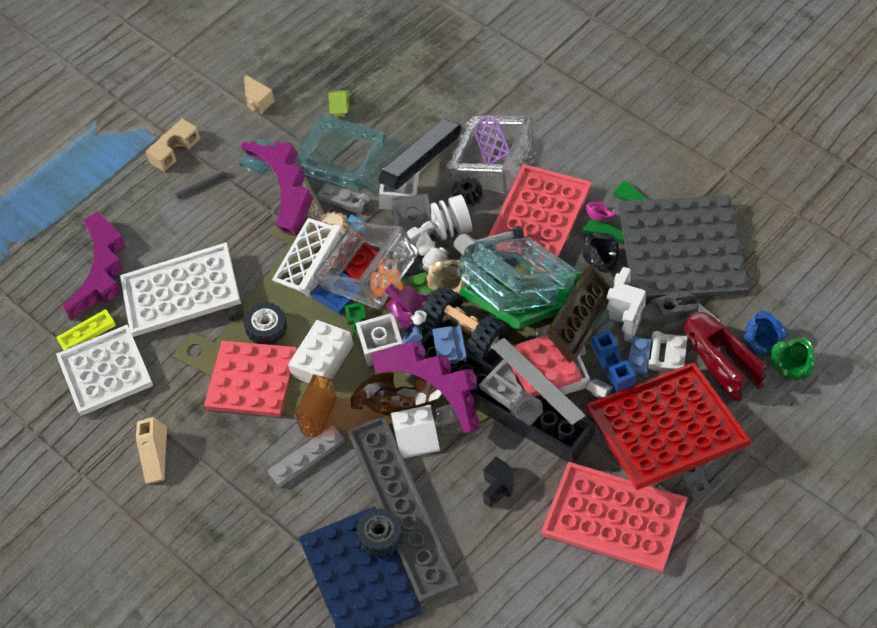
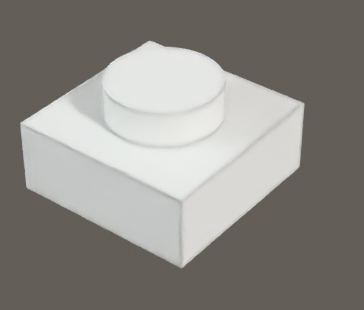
[586,379,613,398]

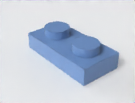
[628,337,652,376]

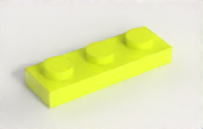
[56,309,116,351]

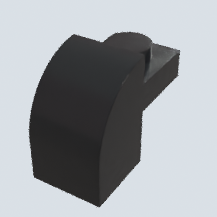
[483,456,514,508]

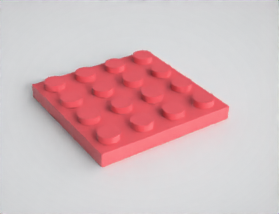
[204,341,297,417]

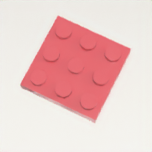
[508,335,582,399]

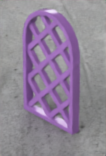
[475,117,512,166]

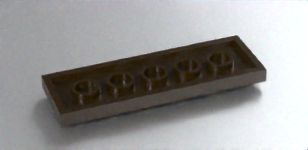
[546,265,610,363]

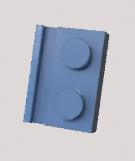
[432,325,467,364]

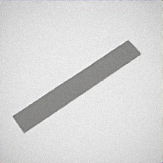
[491,338,586,424]

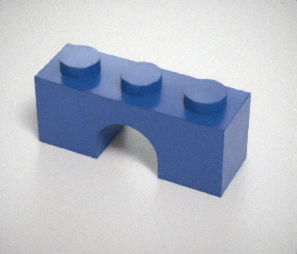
[592,330,636,392]

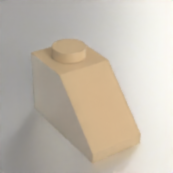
[244,75,275,114]

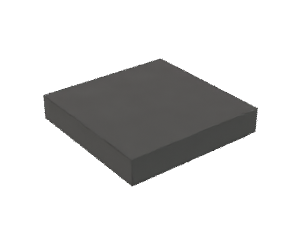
[391,193,433,236]

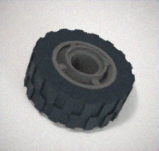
[356,508,403,557]

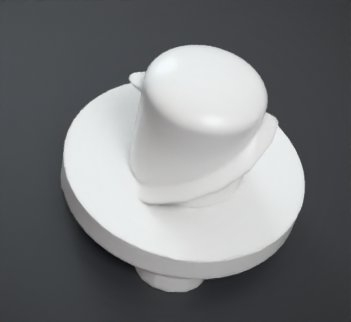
[401,221,436,256]

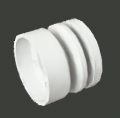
[430,195,472,241]

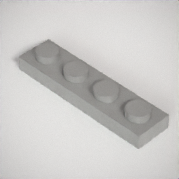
[267,425,345,488]

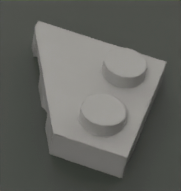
[479,359,524,410]

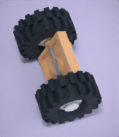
[419,286,511,364]

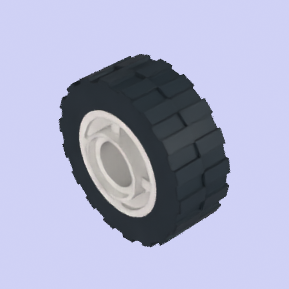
[244,302,287,345]

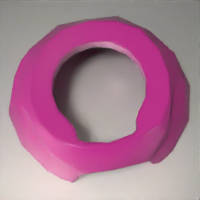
[586,202,616,222]

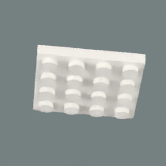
[56,324,153,416]

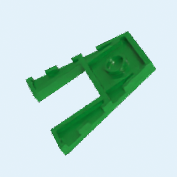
[583,180,648,244]

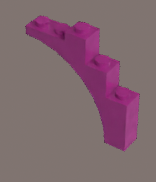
[241,141,314,236]
[61,211,126,320]
[371,342,479,433]

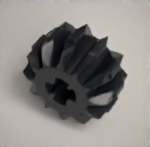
[452,176,483,206]

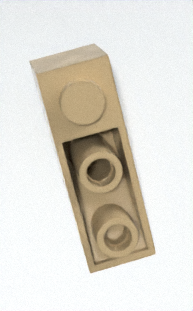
[136,417,167,485]

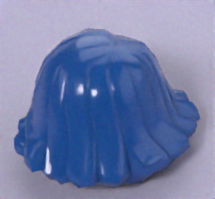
[744,311,787,357]

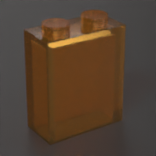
[295,374,337,438]

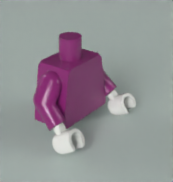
[384,283,430,330]

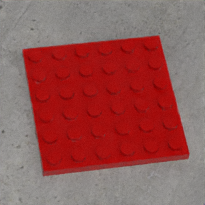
[585,362,751,491]

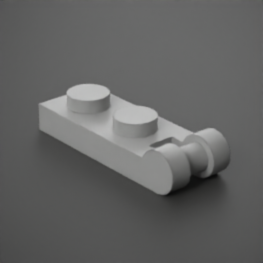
[317,182,370,214]

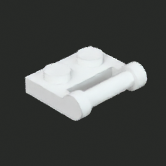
[648,331,687,372]

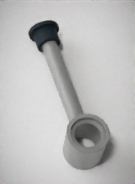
[454,225,524,260]

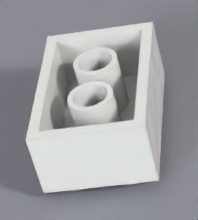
[288,320,354,390]

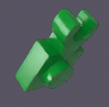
[344,302,367,336]

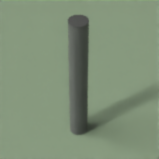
[174,169,226,198]

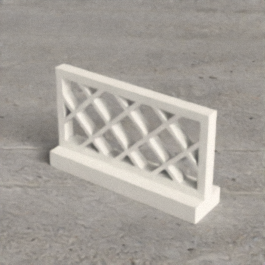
[272,218,348,298]

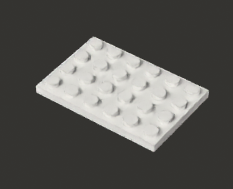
[120,243,241,337]

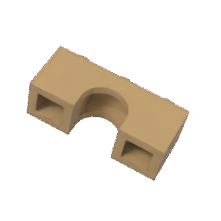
[146,119,200,172]

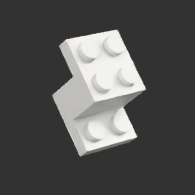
[607,267,646,343]

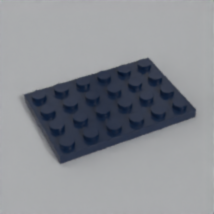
[298,506,423,628]

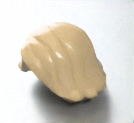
[427,260,467,296]

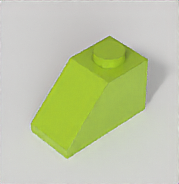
[328,90,350,117]

